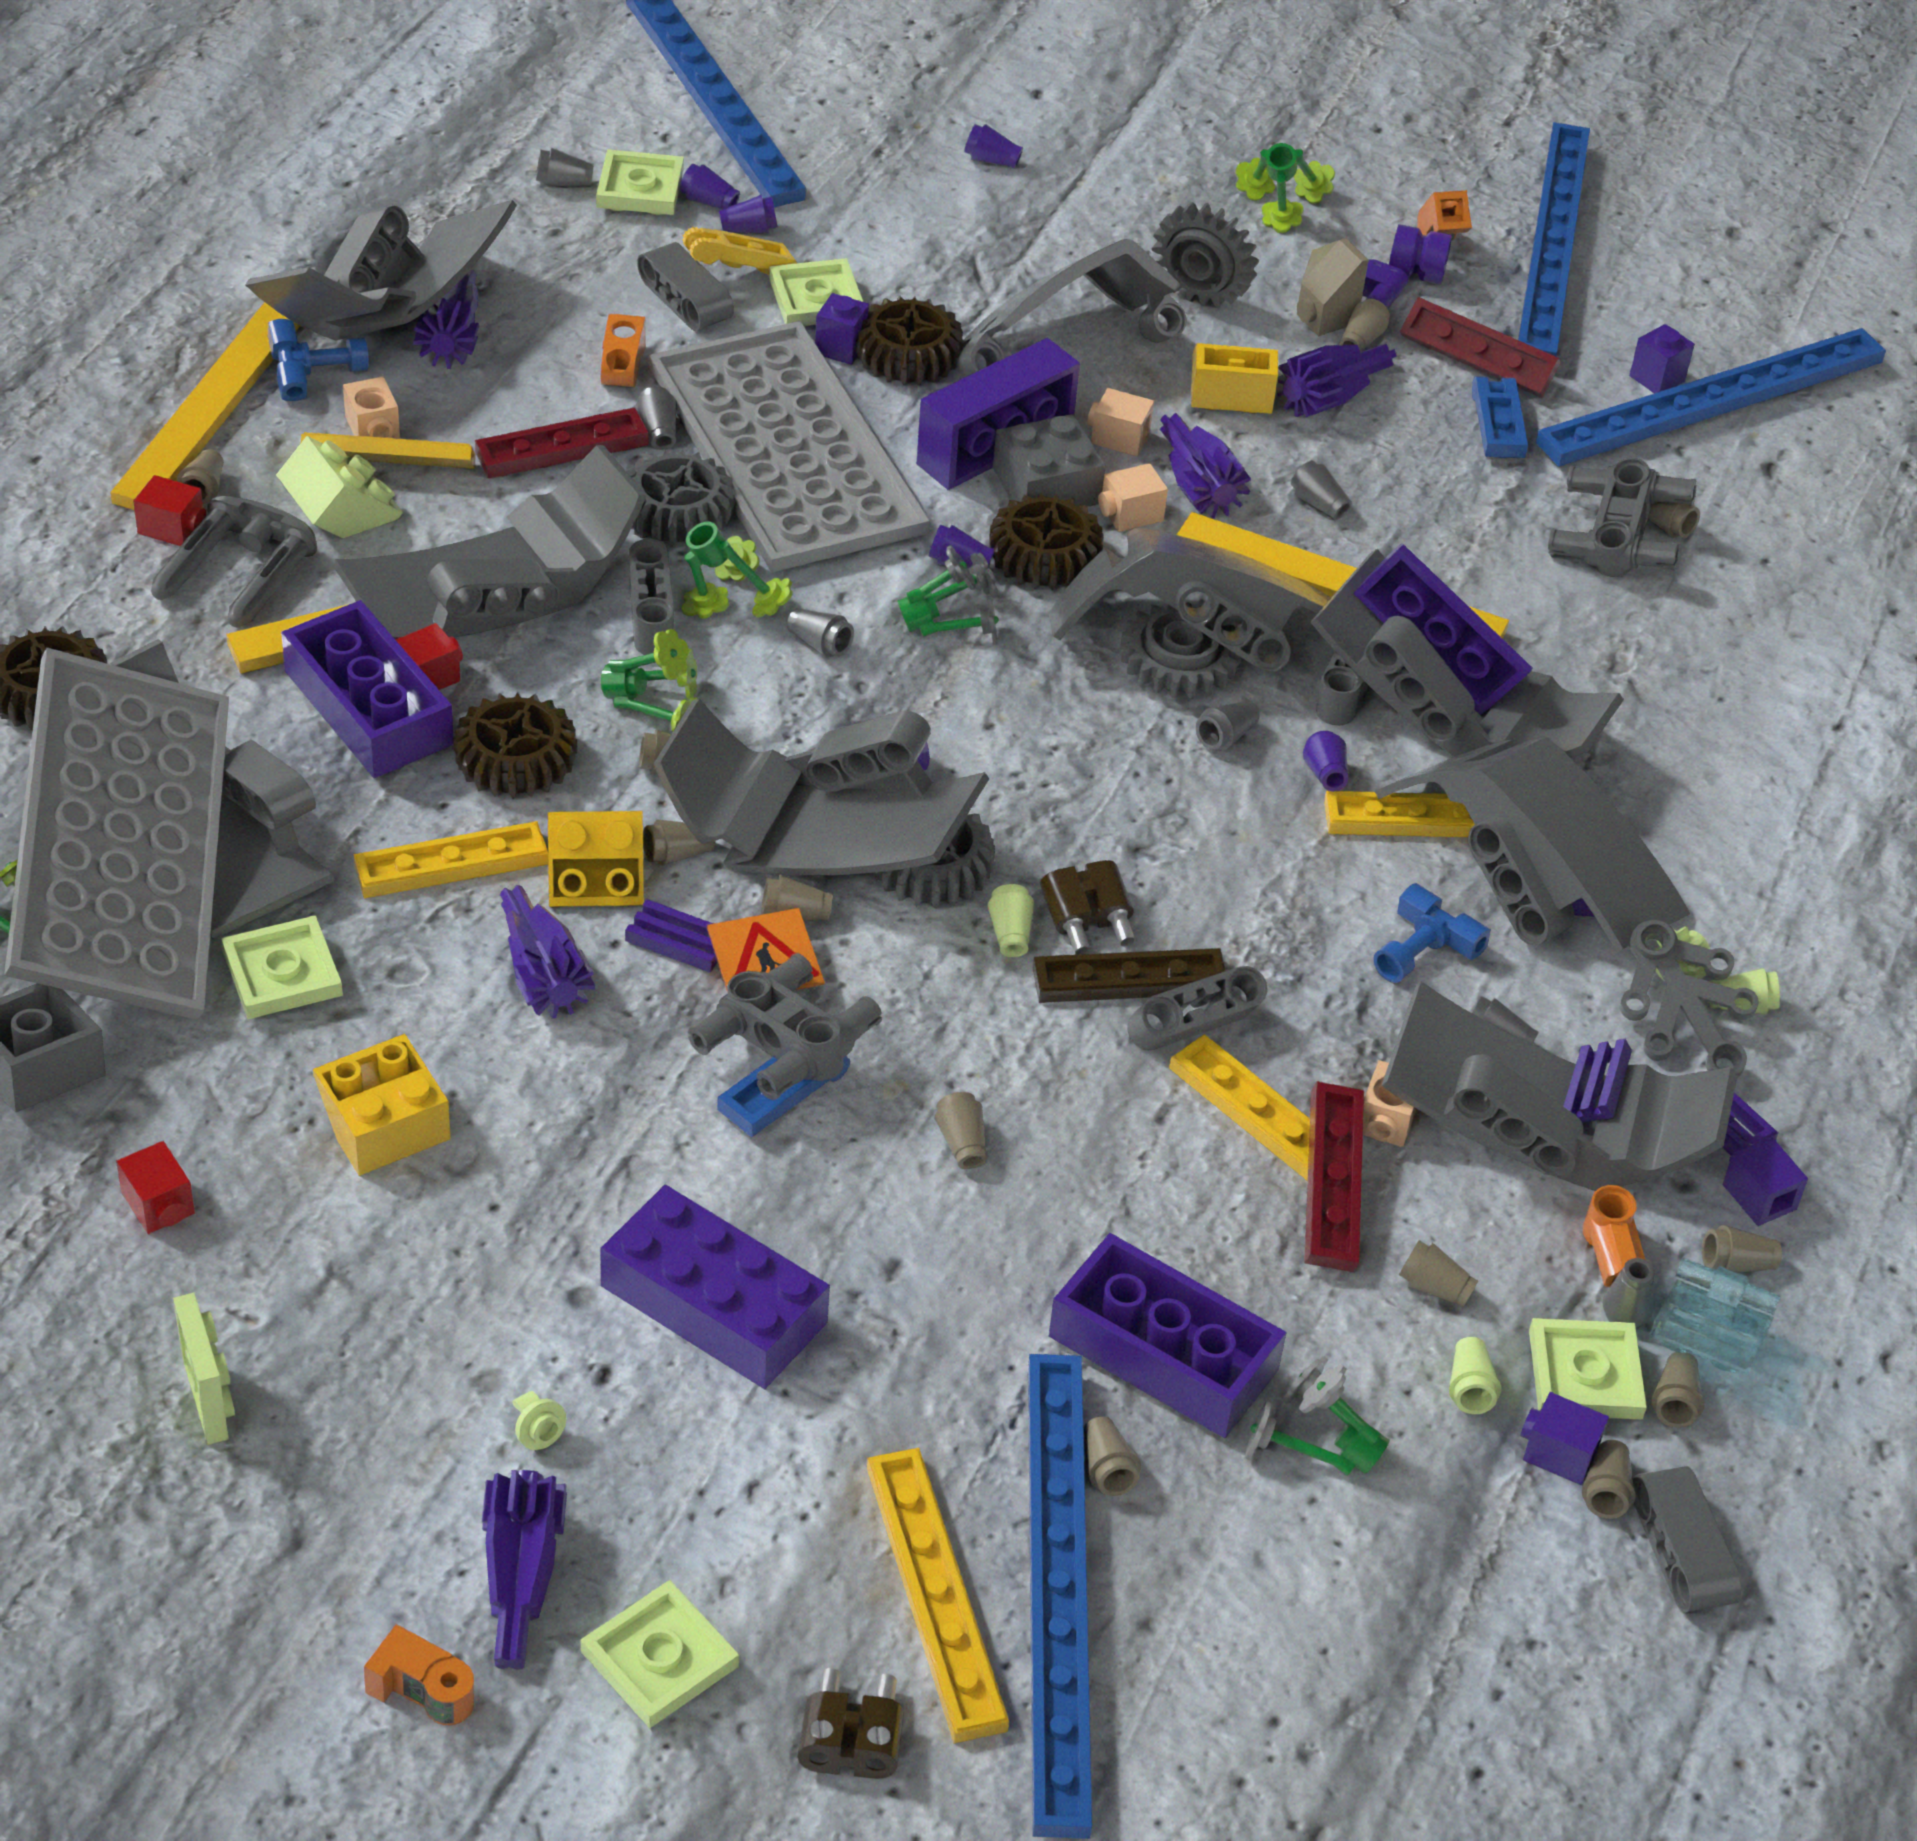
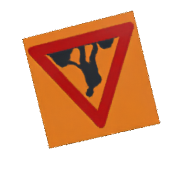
[707,908,825,991]

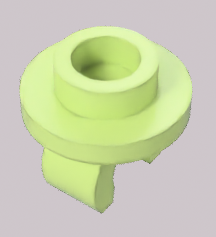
[512,1391,566,1450]

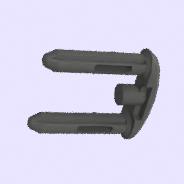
[151,496,317,628]

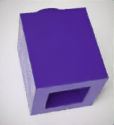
[815,293,869,365]
[1629,324,1695,393]
[1722,1137,1808,1226]
[1520,1392,1609,1485]

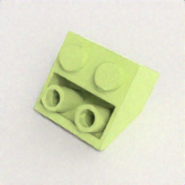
[276,436,403,538]

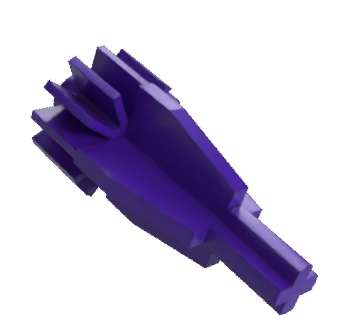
[413,269,479,369]
[1276,344,1397,417]
[1160,413,1251,519]
[500,885,595,1019]
[481,1470,567,1670]

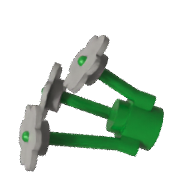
[1244,1356,1390,1476]

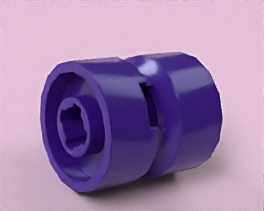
[1389,224,1452,285]

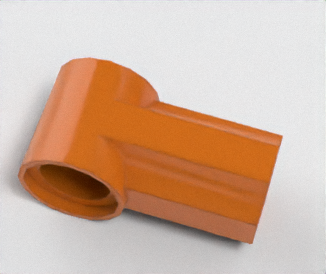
[1582,1185,1645,1288]

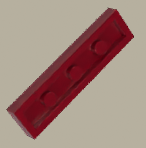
[1399,297,1561,398]
[475,407,649,479]
[1304,1081,1364,1272]

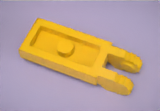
[682,226,797,275]

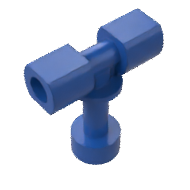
[268,319,369,401]
[1373,883,1491,983]

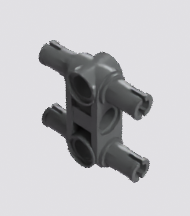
[1548,458,1697,577]
[688,953,882,1100]

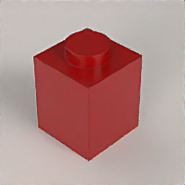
[133,475,206,546]
[395,623,463,690]
[116,1140,195,1234]

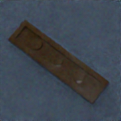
[1032,948,1226,1003]

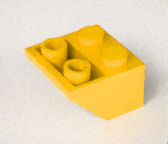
[1191,343,1278,414]
[548,811,644,907]
[313,1033,451,1176]

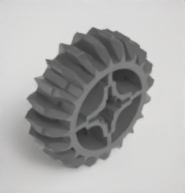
[626,449,735,547]
[874,813,995,909]

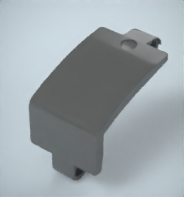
[957,239,1187,378]

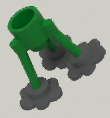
[897,545,999,646]

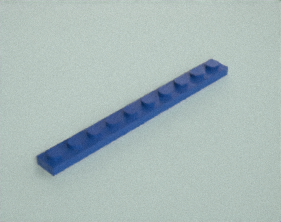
[626,0,806,207]
[1518,122,1590,356]
[1536,328,1886,467]
[1028,1354,1092,1839]

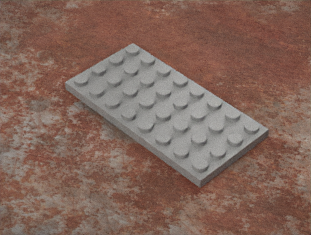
[649,321,930,573]
[4,648,229,1020]

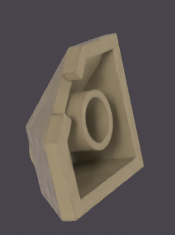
[1297,238,1368,336]

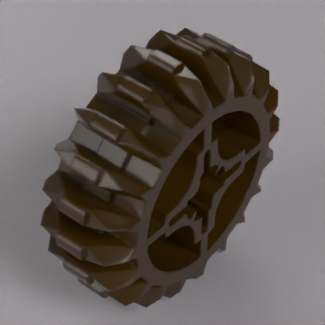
[855,296,964,386]
[989,492,1104,591]
[0,626,108,731]
[453,692,578,799]

